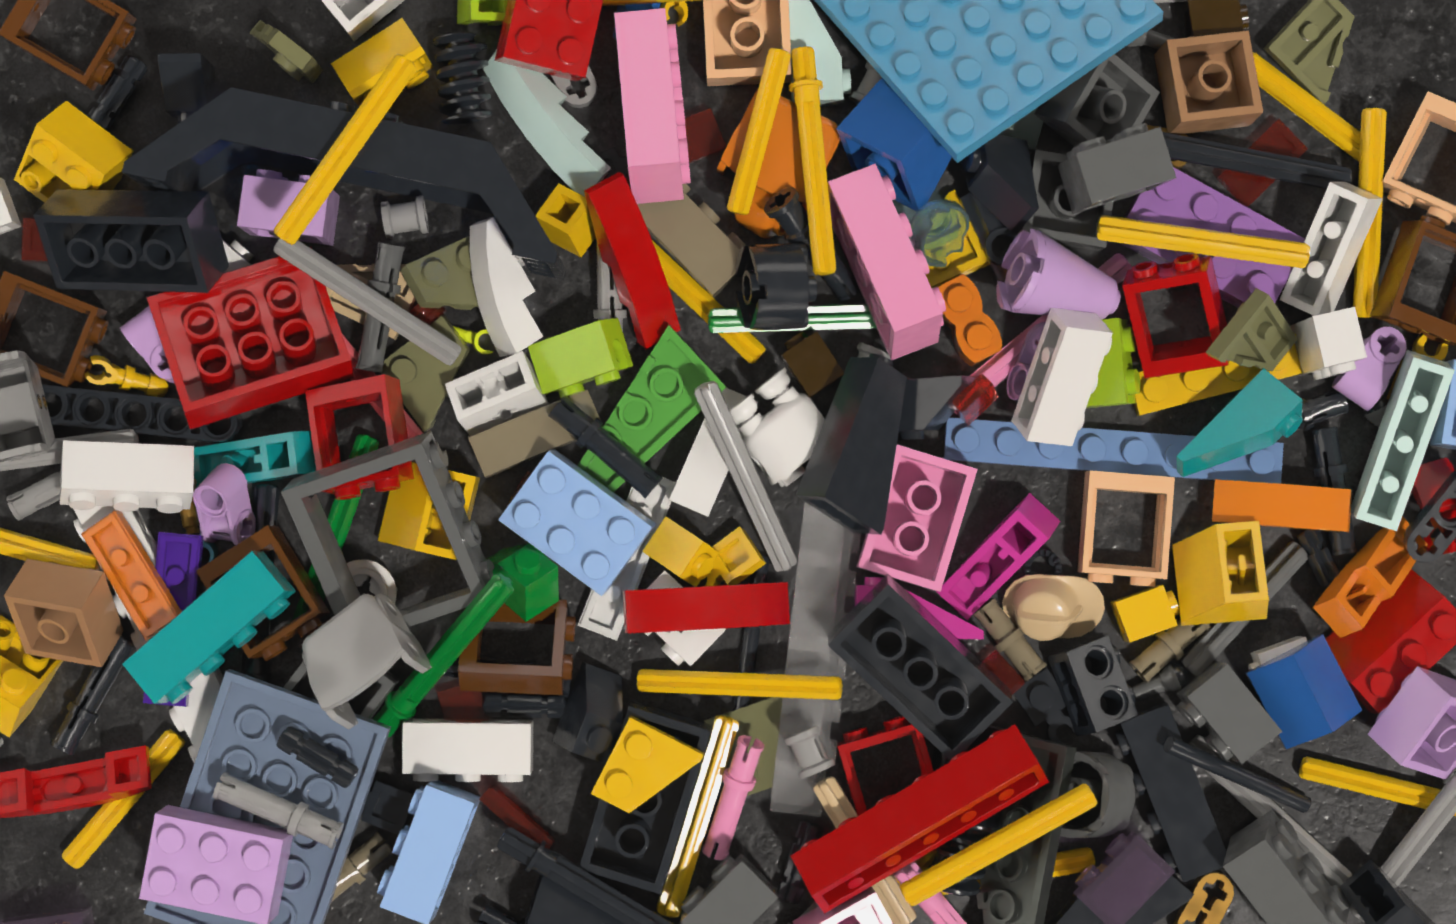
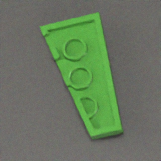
[578,325,727,492]

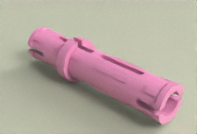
[702,735,764,860]

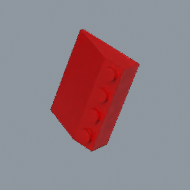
[147,246,354,430]

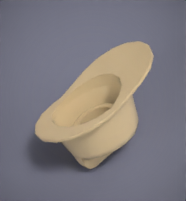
[1002,574,1105,641]

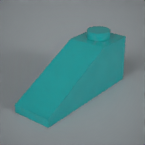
[1176,368,1303,477]
[194,431,316,488]

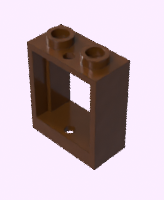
[0,0,137,91]
[1370,216,1456,345]
[0,271,108,388]
[196,525,330,661]
[458,600,576,695]

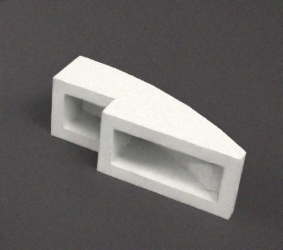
[470,217,543,357]
[669,388,758,517]

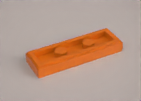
[81,510,182,642]

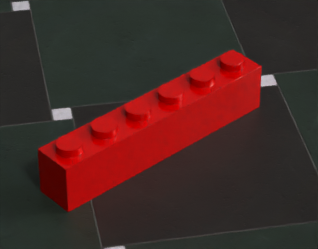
[790,724,1049,914]

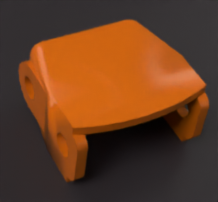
[717,88,841,211]

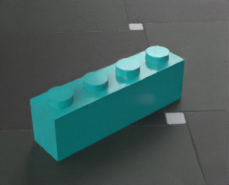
[122,551,296,704]

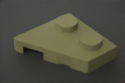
[381,316,470,432]

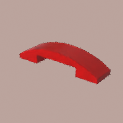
[623,582,790,633]
[0,745,152,818]

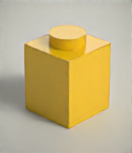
[535,183,596,258]
[642,516,719,587]
[1110,585,1180,643]

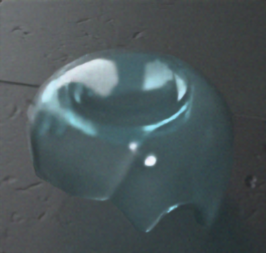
[909,199,969,268]

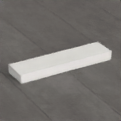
[578,477,676,641]

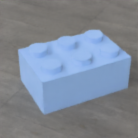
[498,449,656,596]
[377,780,481,924]

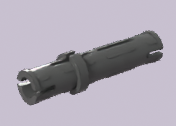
[355,242,405,373]

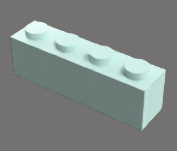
[1351,350,1455,531]

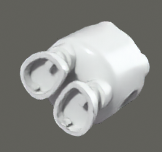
[730,367,825,487]

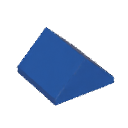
[1246,634,1362,749]

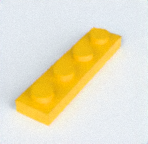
[1134,343,1302,416]

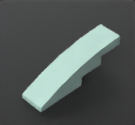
[483,49,611,196]

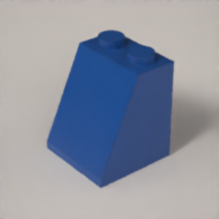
[836,78,952,213]

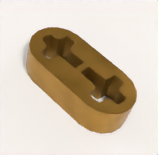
[1173,871,1234,924]

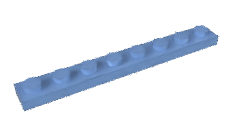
[943,418,1284,484]

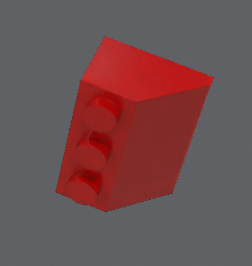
[1325,569,1456,714]

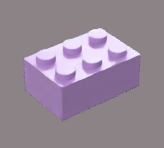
[139,805,293,924]

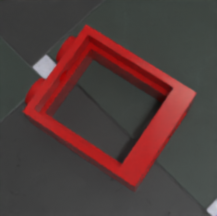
[1122,254,1229,378]
[305,374,414,500]
[836,716,934,816]

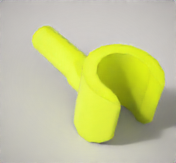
[453,326,493,355]

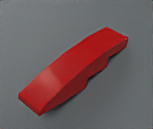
[584,172,681,349]

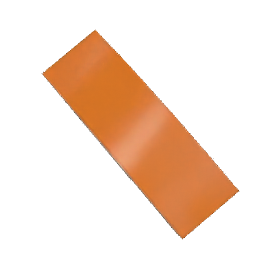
[1212,479,1352,532]
[1313,516,1427,638]

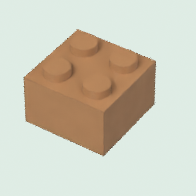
[1154,31,1263,135]
[4,559,124,667]

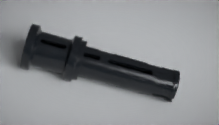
[764,187,860,301]

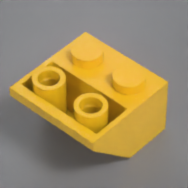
[331,18,433,106]
[14,101,133,203]
[378,462,480,560]
[1172,521,1269,626]
[0,615,63,738]

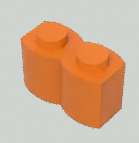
[938,274,1002,366]

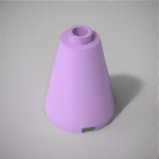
[996,229,1121,320]

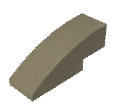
[468,390,603,478]

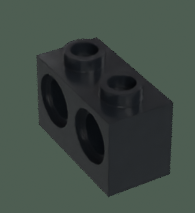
[1047,635,1138,736]

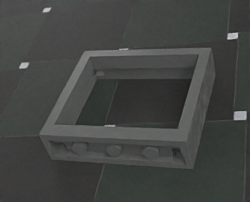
[281,431,495,627]

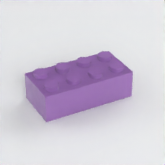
[1120,167,1305,308]

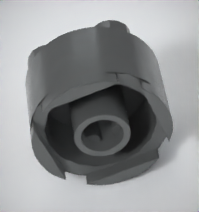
[1060,752,1135,838]

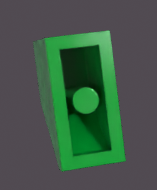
[486,543,559,622]

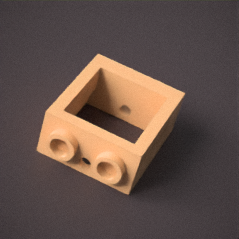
[1382,91,1456,225]
[1077,470,1175,587]

